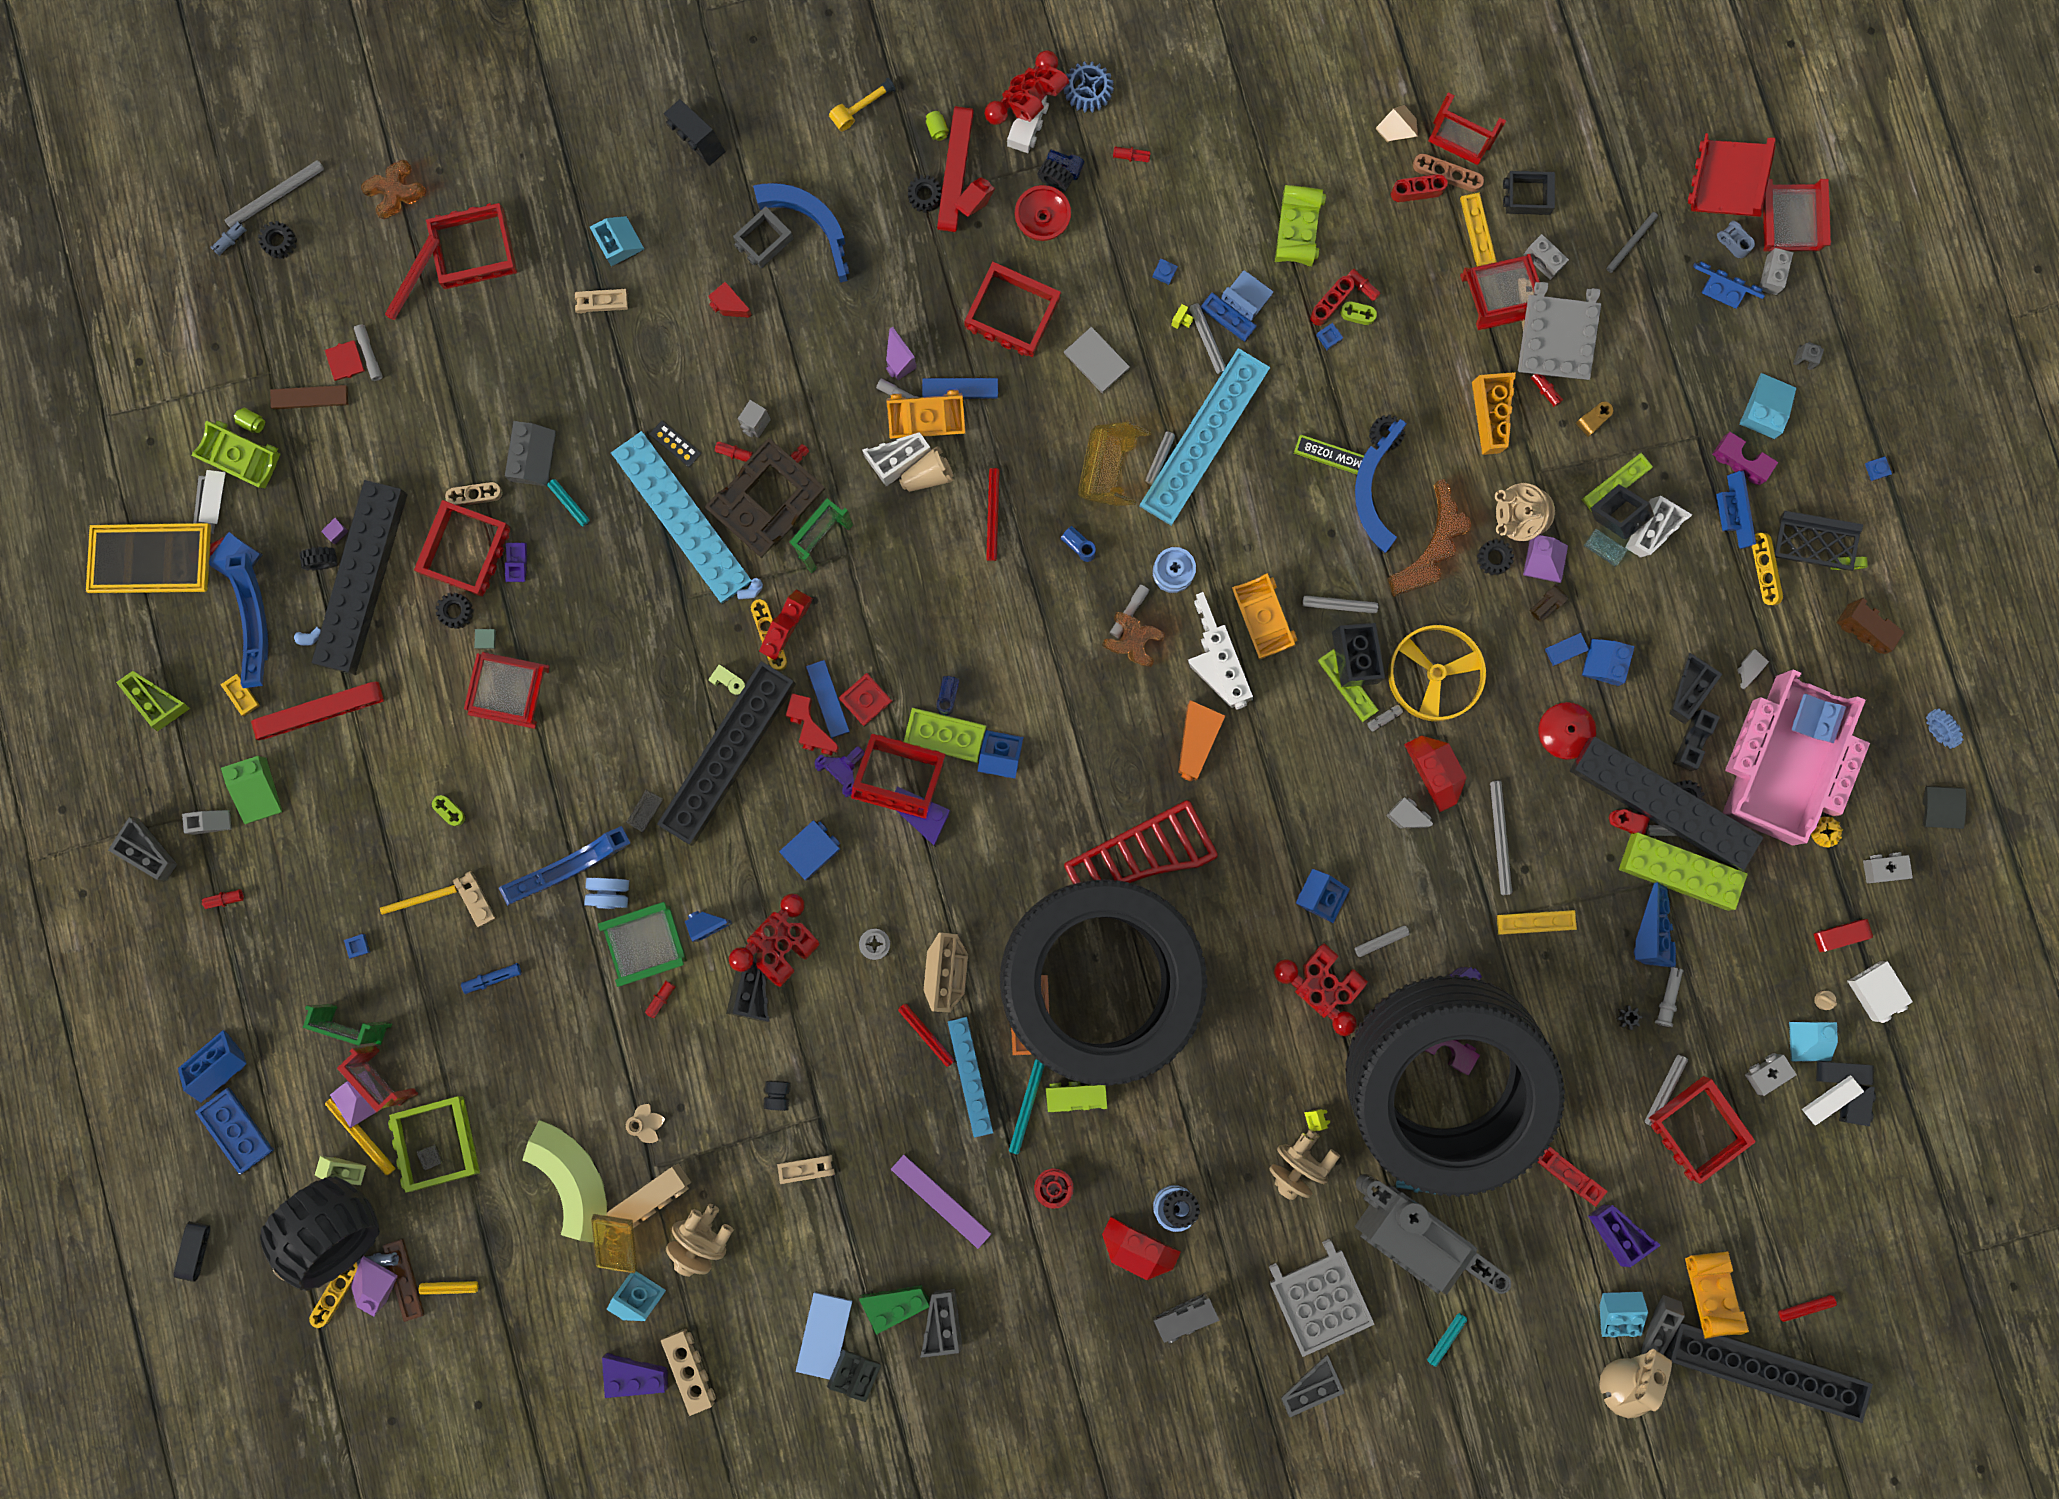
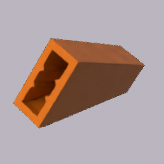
[1178,700,1225,782]

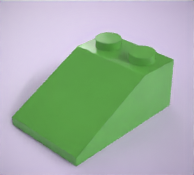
[221,756,282,824]

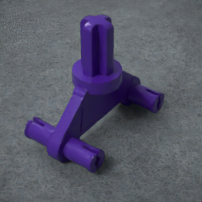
[814,747,864,797]

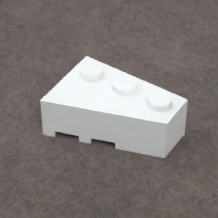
[862,432,931,486]
[1625,496,1692,557]

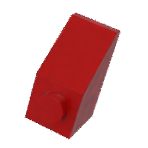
[954,177,995,217]
[708,282,752,318]

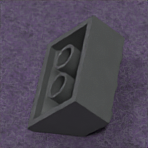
[505,421,556,487]

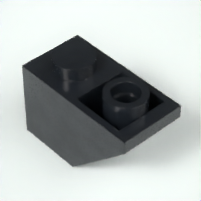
[1839,1086,1876,1126]

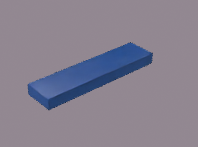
[922,378,998,399]
[806,660,850,738]

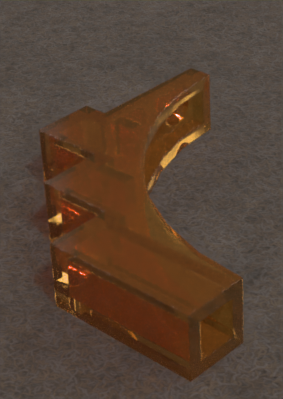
[1387,479,1471,597]

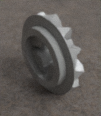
[859,929,890,960]

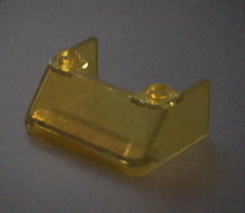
[1078,422,1151,506]

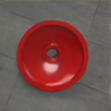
[1015,185,1071,241]
[1538,702,1596,760]

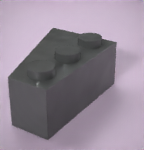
[108,817,177,881]
[920,1288,963,1358]
[1153,1292,1220,1343]

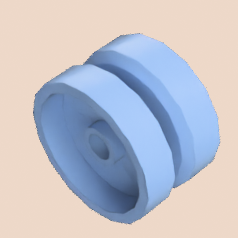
[1153,547,1196,593]
[584,878,629,909]
[1153,1185,1195,1232]

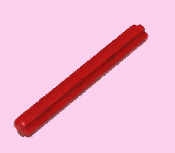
[385,235,439,320]
[986,468,999,561]

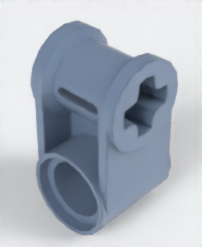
[1717,221,1755,258]

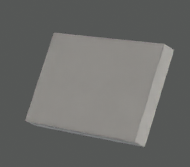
[1064,327,1130,393]

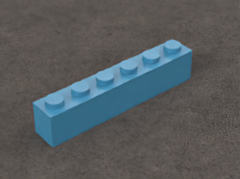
[948,1017,993,1138]

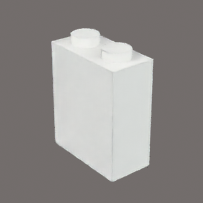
[1847,961,1913,1023]

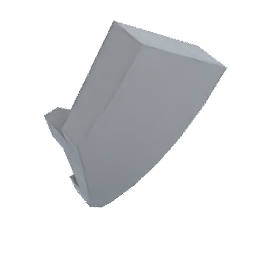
[1737,649,1769,689]

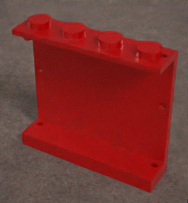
[1688,133,1776,217]

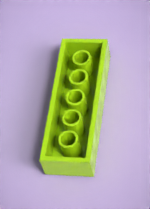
[1619,833,1747,911]

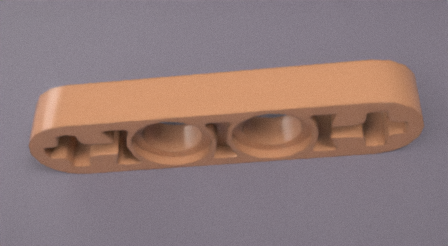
[1413,154,1484,192]

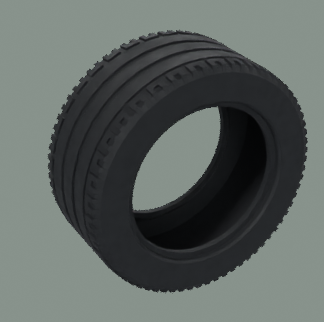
[1000,879,1207,1085]
[1345,975,1565,1197]

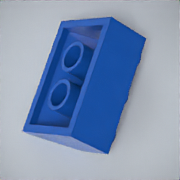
[178,1030,247,1103]

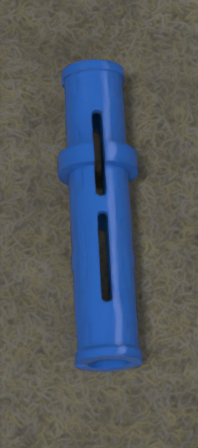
[461,963,521,994]

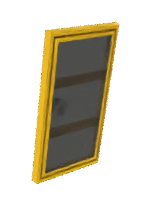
[86,523,211,593]

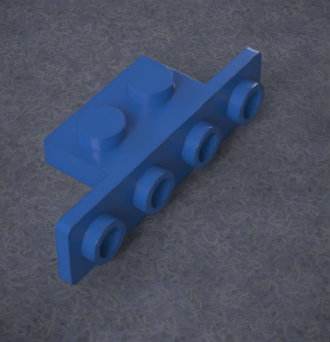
[1693,261,1765,309]
[1716,471,1756,549]

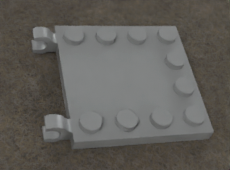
[1518,282,1601,380]
[1269,1239,1375,1357]

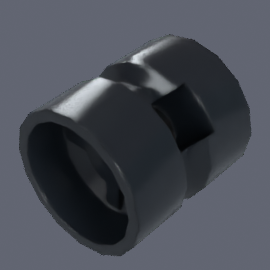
[763,1081,791,1111]

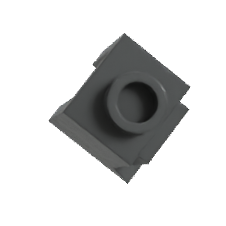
[1793,342,1824,370]

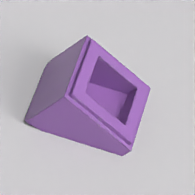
[322,518,349,544]

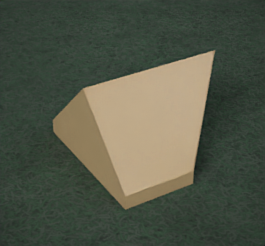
[1376,105,1418,143]

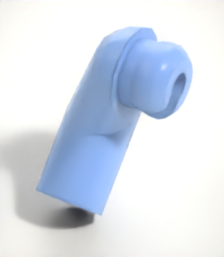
[737,578,763,599]
[294,627,321,646]

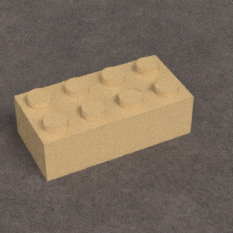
[606,1163,691,1233]

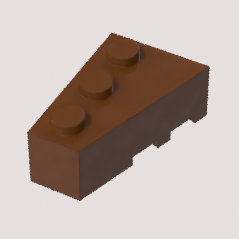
[1836,598,1904,654]

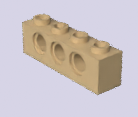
[661,1328,716,1416]

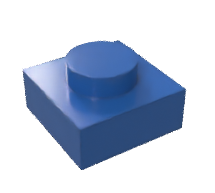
[1152,259,1178,285]
[1316,323,1343,350]
[1865,456,1892,481]
[344,934,370,959]

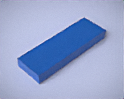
[1201,293,1256,342]

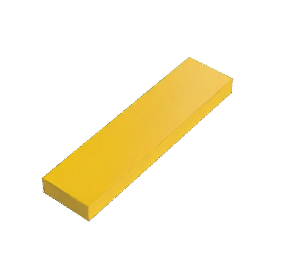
[1460,192,1497,267]
[1497,910,1577,935]

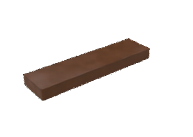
[270,385,348,410]
[383,1239,425,1322]

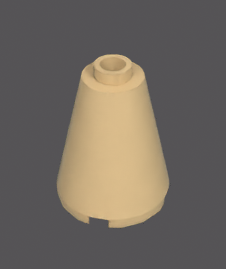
[899,446,954,492]

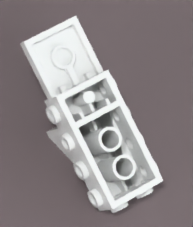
[1188,592,1253,710]

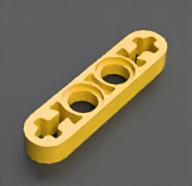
[1752,533,1783,605]
[751,599,787,671]
[309,1262,358,1328]

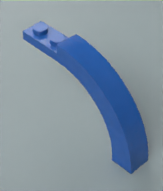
[753,183,849,283]
[1355,419,1407,553]
[225,553,268,688]
[499,826,630,906]

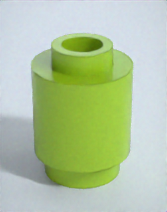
[926,111,949,141]
[234,408,265,433]

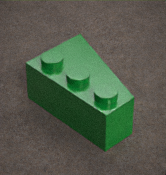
[859,1285,930,1335]

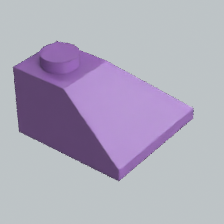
[886,327,916,380]
[1523,535,1568,583]
[330,1072,383,1128]
[351,1256,397,1317]

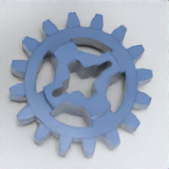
[1926,709,1964,749]

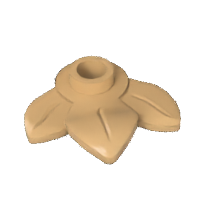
[626,1104,665,1143]

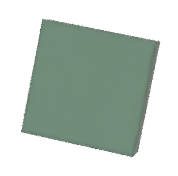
[474,629,496,649]

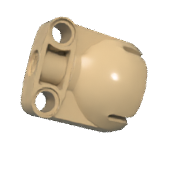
[1599,1349,1672,1418]

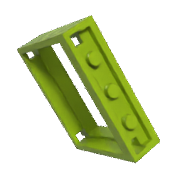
[388,1096,480,1193]

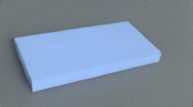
[796,1292,852,1380]

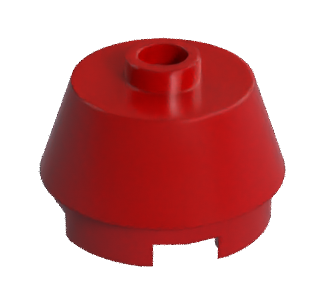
[1034,1169,1074,1209]

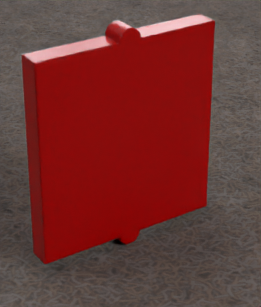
[325,340,365,381]

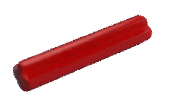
[1778,1295,1837,1322]

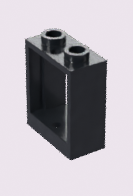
[1503,171,1555,215]
[1590,484,1654,540]

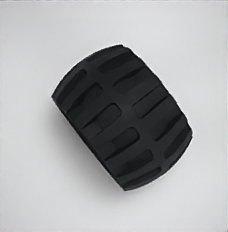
[260,1176,380,1291]

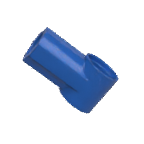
[1061,526,1096,562]

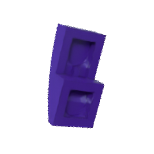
[505,542,527,582]

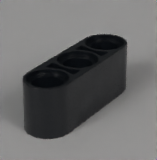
[1816,1061,1874,1085]
[174,1221,211,1282]

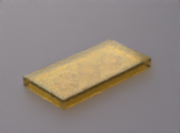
[591,1214,637,1273]

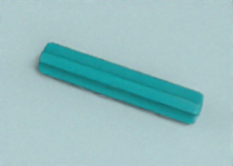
[547,479,590,526]
[1427,1313,1467,1367]

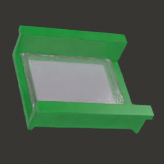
[789,498,853,573]
[598,902,687,987]
[303,1004,392,1046]

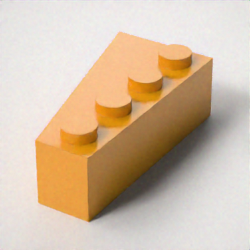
[1472,372,1516,455]

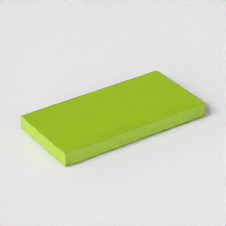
[904,708,987,763]

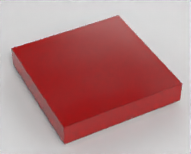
[839,673,893,727]

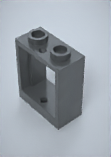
[733,206,793,268]

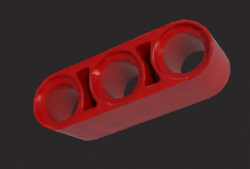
[1391,174,1448,202]
[1311,276,1354,326]
[1813,919,1873,952]

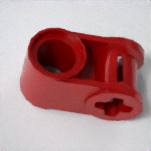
[1609,809,1650,835]

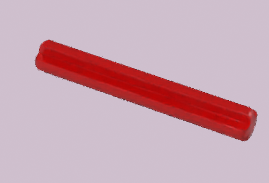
[898,1004,955,1067]

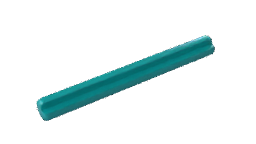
[1009,1059,1045,1154]

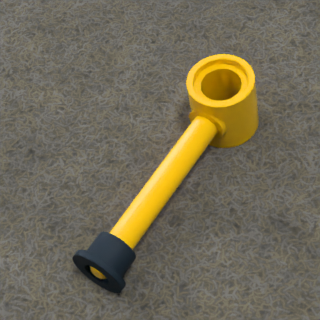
[829,78,896,132]

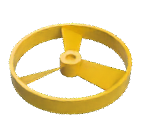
[1388,625,1486,721]

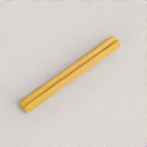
[325,1098,395,1175]

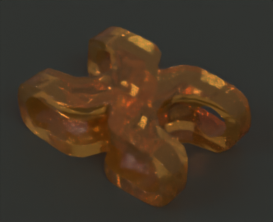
[361,160,426,219]
[1102,612,1165,667]

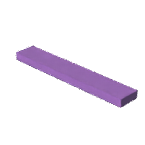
[891,1154,991,1249]

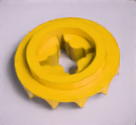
[1811,817,1843,847]

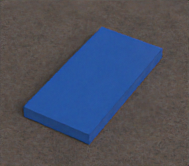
[195,1087,274,1175]

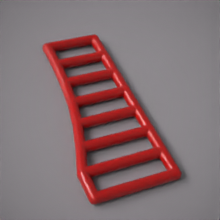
[1064,800,1218,884]

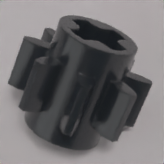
[1616,1005,1642,1030]

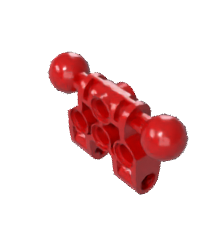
[985,50,1069,125]
[729,893,820,987]
[1274,943,1368,1036]

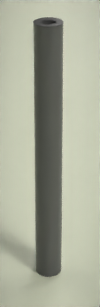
[1606,212,1658,273]

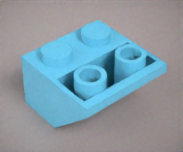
[590,216,644,267]
[1600,1292,1648,1337]

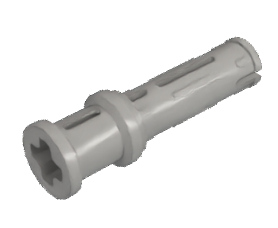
[1655,967,1684,1028]

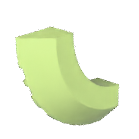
[523,1120,608,1244]

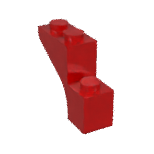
[759,589,813,661]
[786,694,839,756]

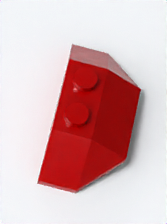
[1404,736,1467,812]
[1102,1216,1181,1280]

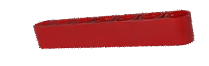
[937,106,974,232]
[251,682,384,740]

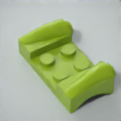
[1275,185,1326,267]
[191,420,281,489]

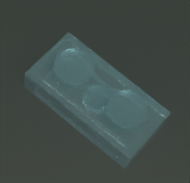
[1584,529,1628,567]

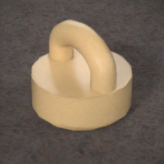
[1815,991,1837,1010]

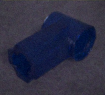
[1046,149,1085,180]
[936,676,959,716]

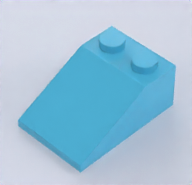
[1740,373,1796,439]

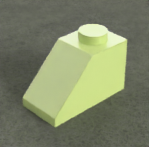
[315,1156,366,1185]

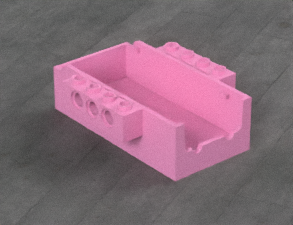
[1722,670,1870,845]

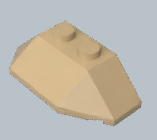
[924,933,968,1012]

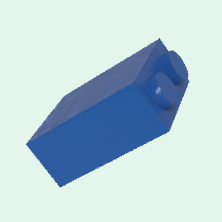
[779,820,841,881]

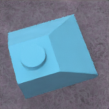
[1789,1022,1838,1061]
[607,1269,666,1321]

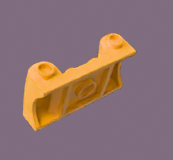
[887,390,965,439]
[1232,573,1298,660]
[1685,1252,1749,1339]

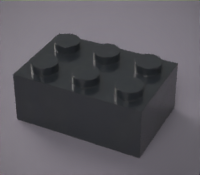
[1332,623,1385,687]

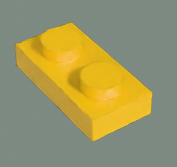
[221,674,260,716]

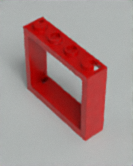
[426,203,518,290]
[964,262,1061,357]
[414,500,511,597]
[851,734,946,819]
[1649,1076,1756,1184]

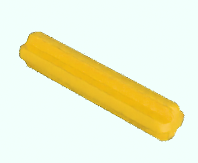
[419,1281,479,1294]

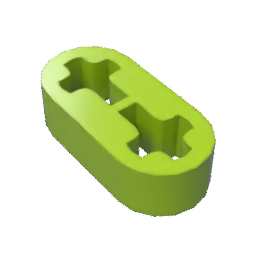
[1340,302,1377,325]
[1830,557,1868,570]
[432,795,465,826]

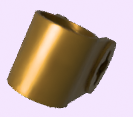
[1576,402,1613,437]

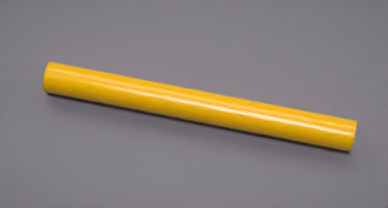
[380,885,457,915]

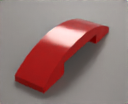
[1537,1147,1608,1207]

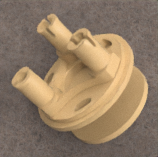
[1495,483,1555,541]
[1269,1129,1340,1200]
[666,1204,734,1277]

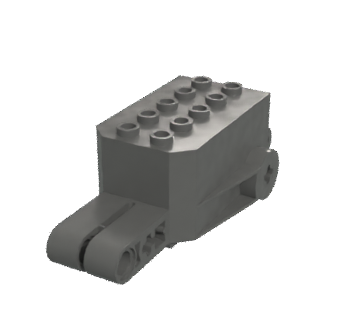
[1354,1174,1511,1295]

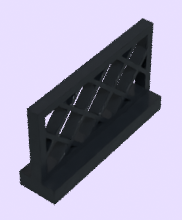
[1775,511,1863,571]

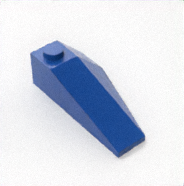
[1634,883,1676,967]

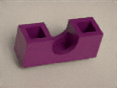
[1712,432,1778,485]
[1425,1040,1480,1075]

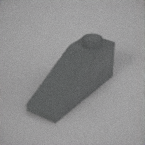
[1641,1295,1685,1355]

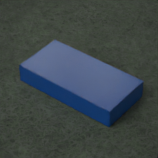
[1545,633,1589,666]

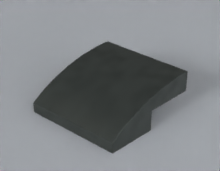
[1922,786,1966,829]
[827,1349,881,1402]

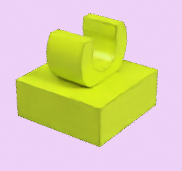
[1171,304,1193,329]
[1305,1109,1330,1131]

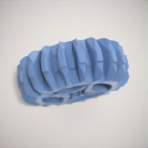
[1064,61,1113,113]

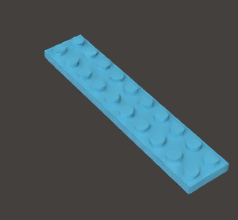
[1139,348,1270,526]
[611,431,752,604]

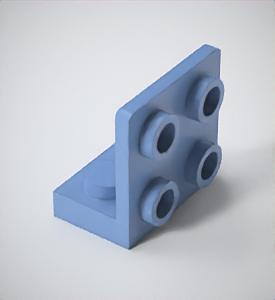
[1221,271,1273,321]
[1792,694,1846,743]

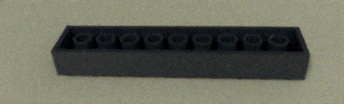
[311,480,408,675]
[657,661,796,846]
[1570,737,1763,871]
[1664,1322,1873,1423]

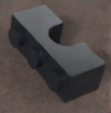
[1673,709,1720,771]

